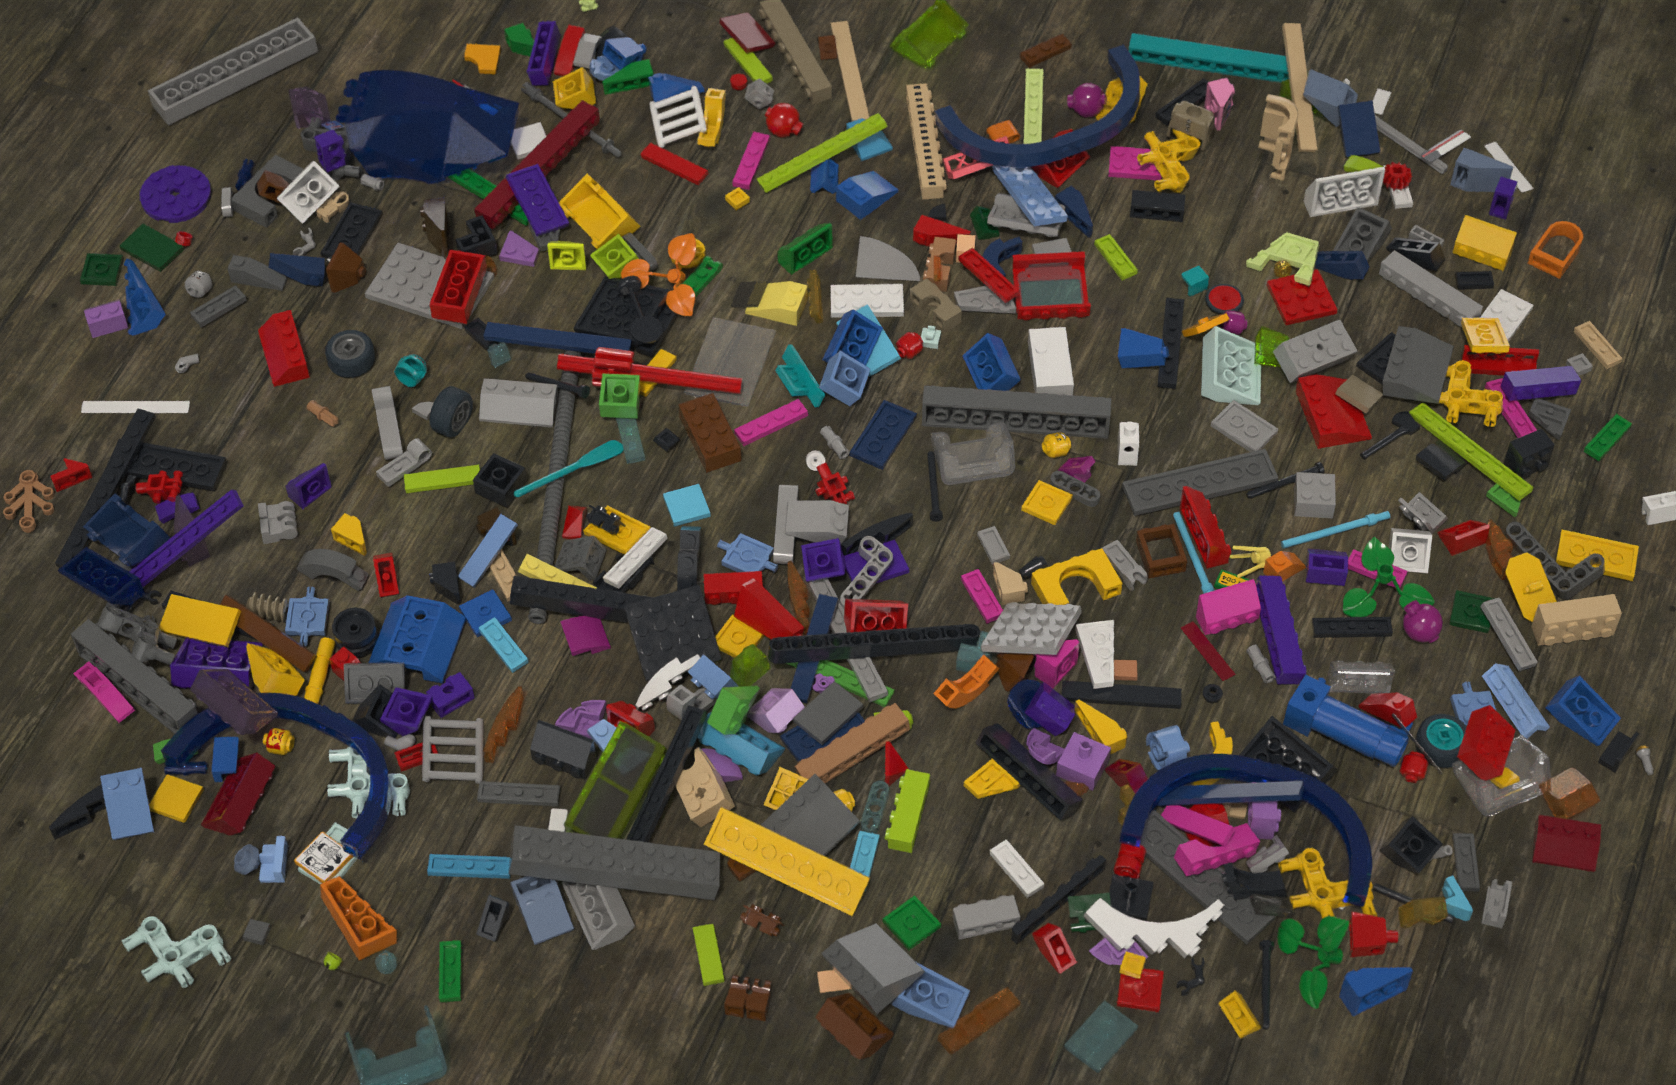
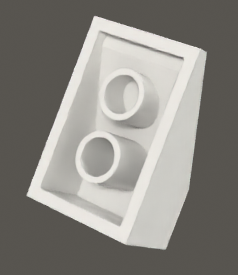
[277,161,339,224]

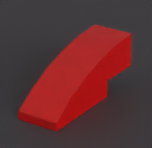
[554,25,585,76]

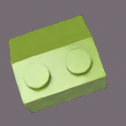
[590,234,639,278]

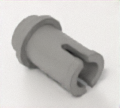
[360,174,384,191]

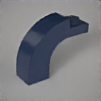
[982,237,1022,286]

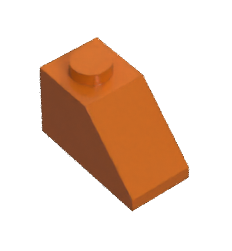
[1263,551,1306,582]

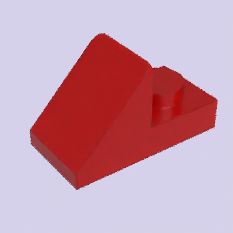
[50,458,92,492]

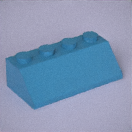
[697,713,785,775]

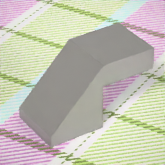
[573,33,601,68]

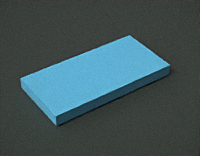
[836,304,901,377]

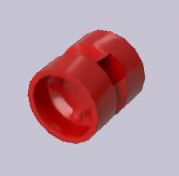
[1113,841,1146,879]

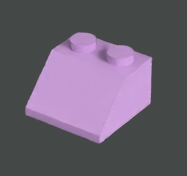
[747,688,805,733]

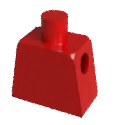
[1349,912,1398,957]

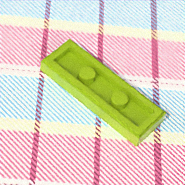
[1094,234,1138,280]
[693,924,724,986]

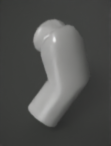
[384,734,415,751]
[1430,845,1453,861]

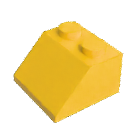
[553,67,596,109]

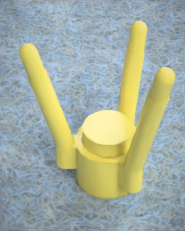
[1230,546,1271,578]

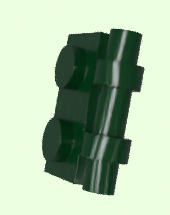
[1068,893,1111,933]

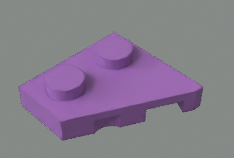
[499,231,539,267]

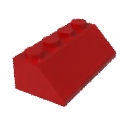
[258,310,310,387]
[1180,486,1231,569]

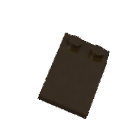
[420,198,449,259]

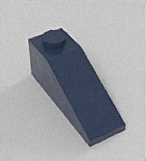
[1055,186,1093,238]
[1314,251,1370,279]
[268,253,325,286]

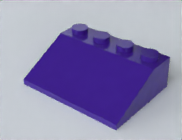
[170,638,264,693]

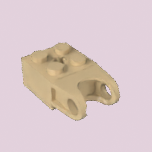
[675,747,735,827]

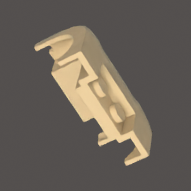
[1258,94,1298,181]

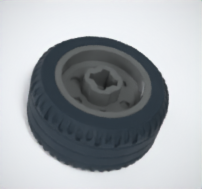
[325,330,375,378]
[429,386,473,437]

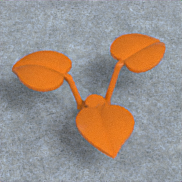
[621,233,696,316]

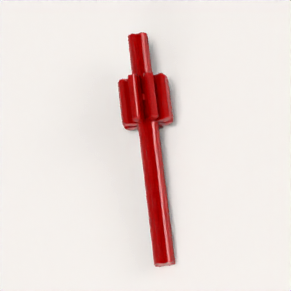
[557,347,742,394]

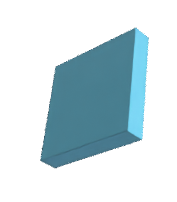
[663,484,711,527]

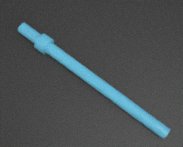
[1281,511,1390,549]
[1173,512,1215,594]

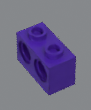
[314,129,346,173]

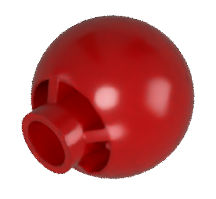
[765,103,804,138]

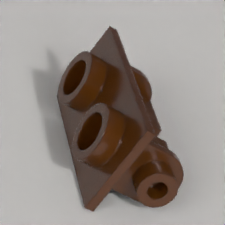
[740,904,785,937]

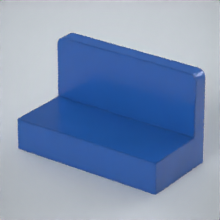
[810,158,838,194]
[212,737,239,782]

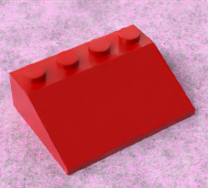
[1296,374,1372,449]

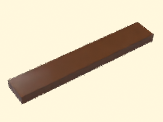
[220,595,317,672]

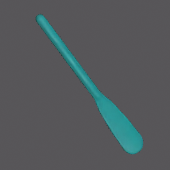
[514,440,624,497]

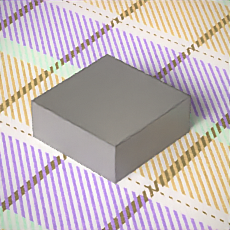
[1566,353,1593,376]

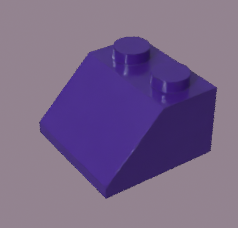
[1024,682,1075,736]

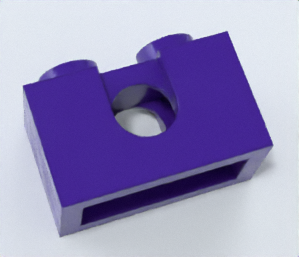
[1489,177,1518,220]
[426,672,475,718]

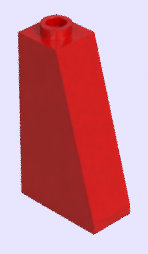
[734,578,804,639]

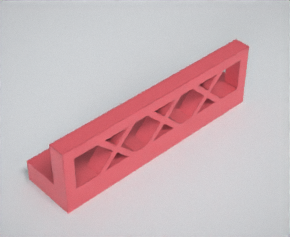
[943,136,1009,179]

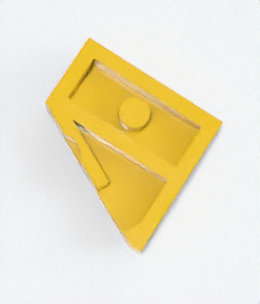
[963,759,1020,799]

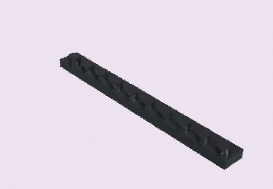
[55,408,156,572]

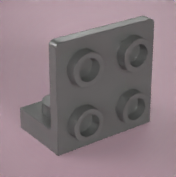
[554,536,607,581]

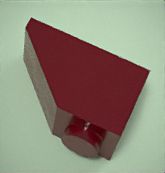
[1104,759,1150,795]

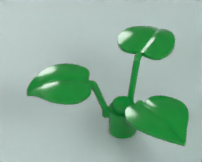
[1343,537,1435,617]
[1278,916,1350,1009]

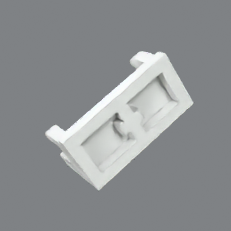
[1642,491,1676,525]

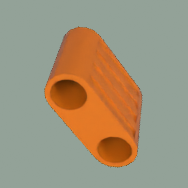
[986,120,1020,144]

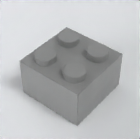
[1294,472,1336,518]

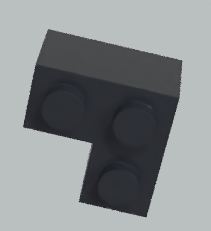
[455,215,498,258]

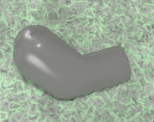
[175,354,199,373]

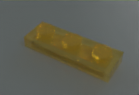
[807,270,823,324]

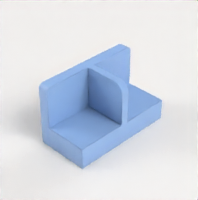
[259,836,288,883]

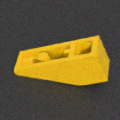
[1075,700,1127,754]

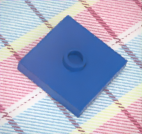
[459,590,512,637]

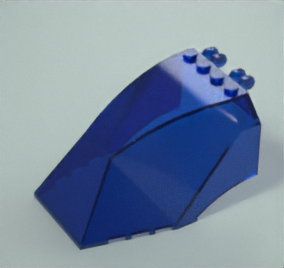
[336,69,520,184]

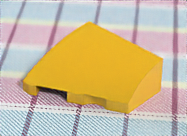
[764,767,808,810]

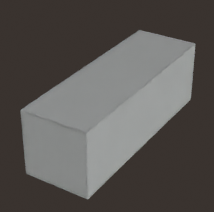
[1408,225,1444,248]

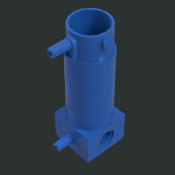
[1283,675,1413,767]

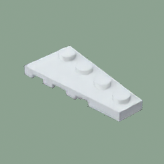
[1075,620,1114,689]

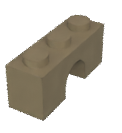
[910,279,962,333]

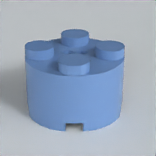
[1146,725,1190,771]

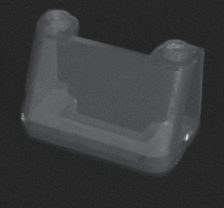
[931,422,1015,485]
[1452,735,1551,817]

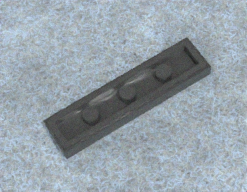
[477,781,561,806]

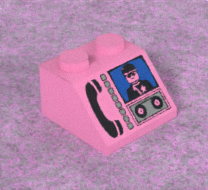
[1204,78,1235,131]

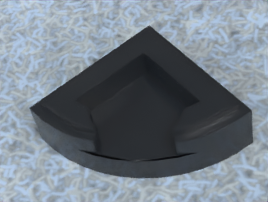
[928,204,946,221]

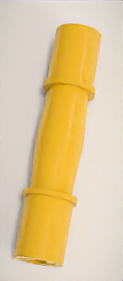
[302,638,336,712]

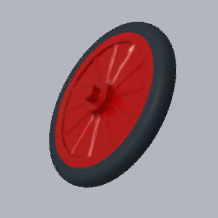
[1205,284,1244,314]

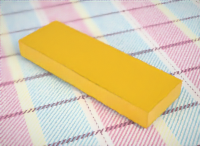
[640,349,677,397]

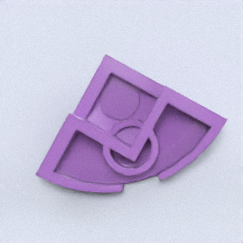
[555,700,606,739]
[1027,728,1065,764]
[702,749,743,782]
[1089,938,1148,965]

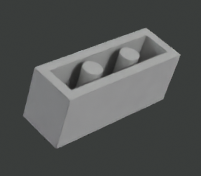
[952,895,1020,939]

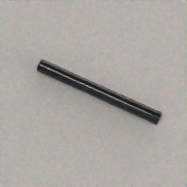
[1373,883,1454,923]

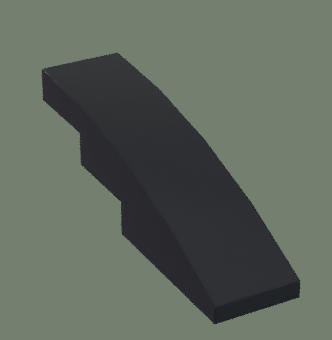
[841,512,913,556]
[49,784,106,840]

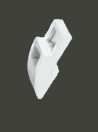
[635,654,700,711]

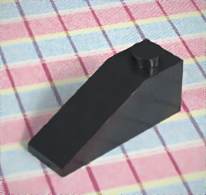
[1386,237,1445,270]

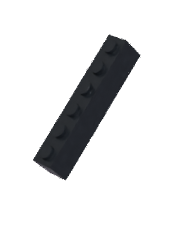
[976,723,1083,820]

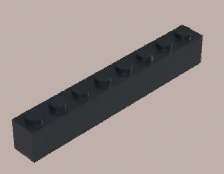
[510,575,653,623]

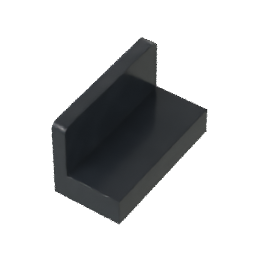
[1598,731,1640,773]

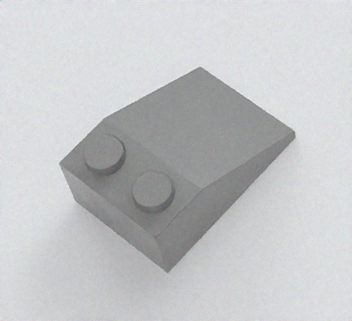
[785,500,849,544]

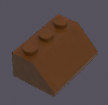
[815,993,894,1060]

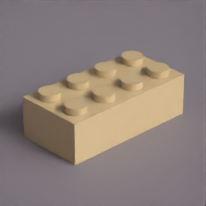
[1531,594,1622,646]

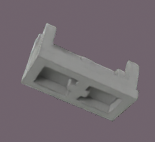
[1482,879,1512,928]

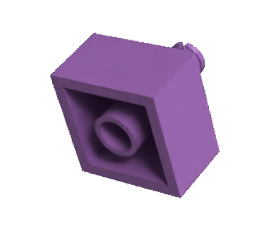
[1056,732,1111,791]

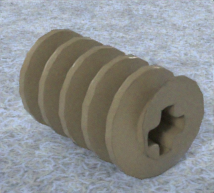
[246,592,289,623]

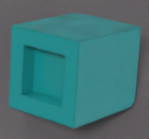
[1181,266,1209,297]

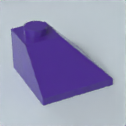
[285,463,332,509]

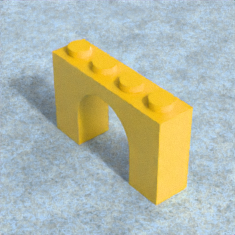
[1031,548,1122,605]

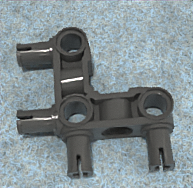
[301,117,370,181]
[97,601,177,665]

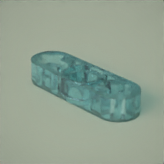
[861,781,889,834]

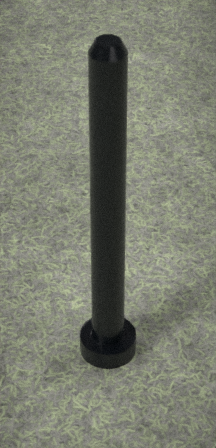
[525,372,590,398]
[927,451,943,522]
[1246,461,1325,499]
[1259,940,1274,1030]

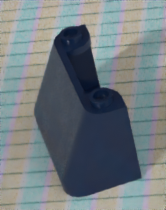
[83,493,170,566]

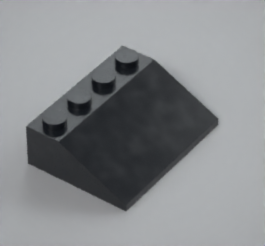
[1234,716,1338,813]

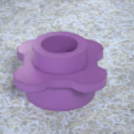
[813,674,835,693]

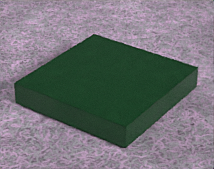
[80,253,124,286]
[1449,590,1495,633]

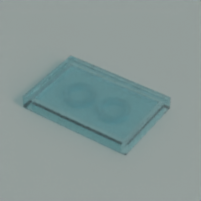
[1064,1000,1138,1073]

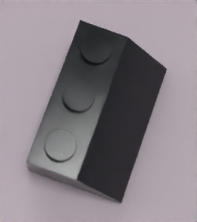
[530,720,597,780]

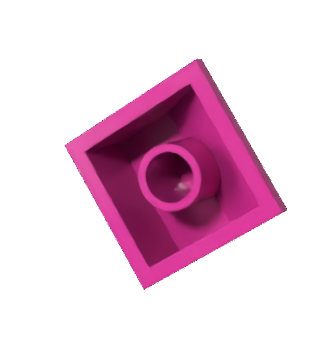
[1034,639,1080,689]

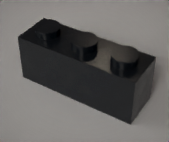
[1130,190,1186,222]

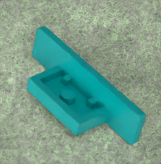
[775,344,825,408]

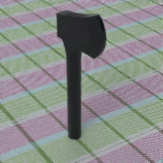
[1360,411,1420,459]

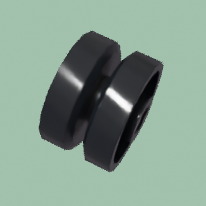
[332,607,378,658]

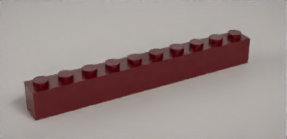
[474,100,600,229]

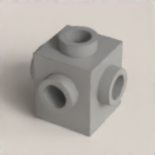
[745,79,774,110]

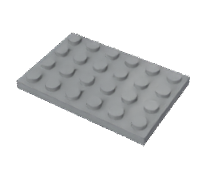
[365,243,494,329]

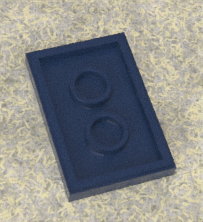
[1337,101,1380,158]

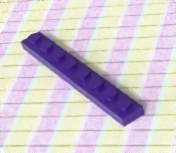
[122,489,244,594]

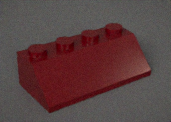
[201,752,275,836]

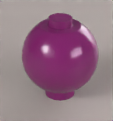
[1067,83,1107,118]
[1403,600,1443,643]

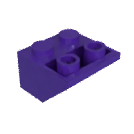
[1306,548,1348,586]

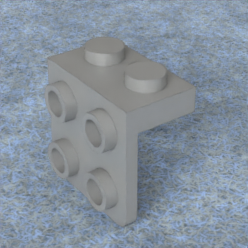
[1398,492,1448,534]

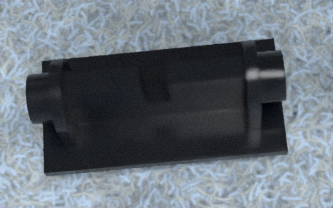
[586,505,626,534]

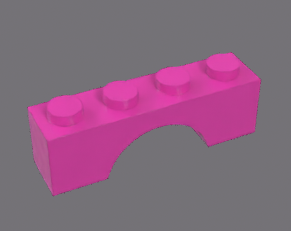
[1174,823,1260,876]

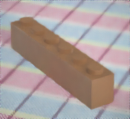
[795,703,910,783]

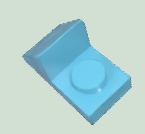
[1438,876,1473,921]

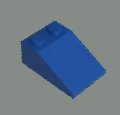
[836,171,898,220]
[1545,676,1621,746]
[1339,967,1413,1017]

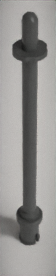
[521,82,622,157]

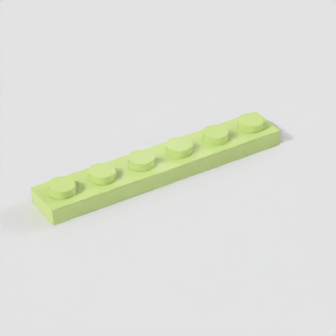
[1024,69,1043,144]

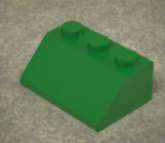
[777,223,833,275]

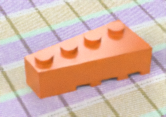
[320,876,397,960]

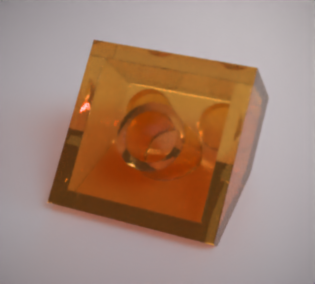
[1538,767,1601,819]

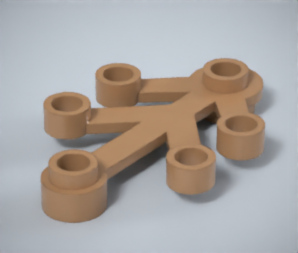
[3,470,55,533]

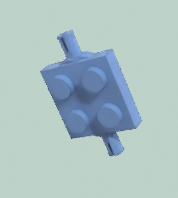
[717,533,778,572]
[285,587,330,646]
[1450,682,1496,727]

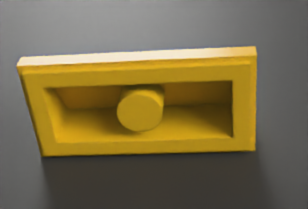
[1218,991,1262,1038]

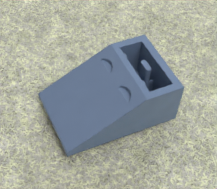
[1303,70,1358,127]
[1450,148,1514,192]
[511,876,574,945]

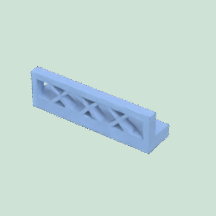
[1482,663,1550,738]

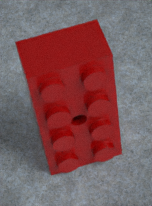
[429,250,487,324]

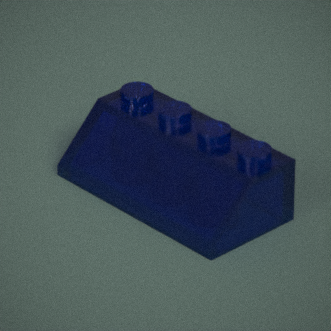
[58,547,144,605]

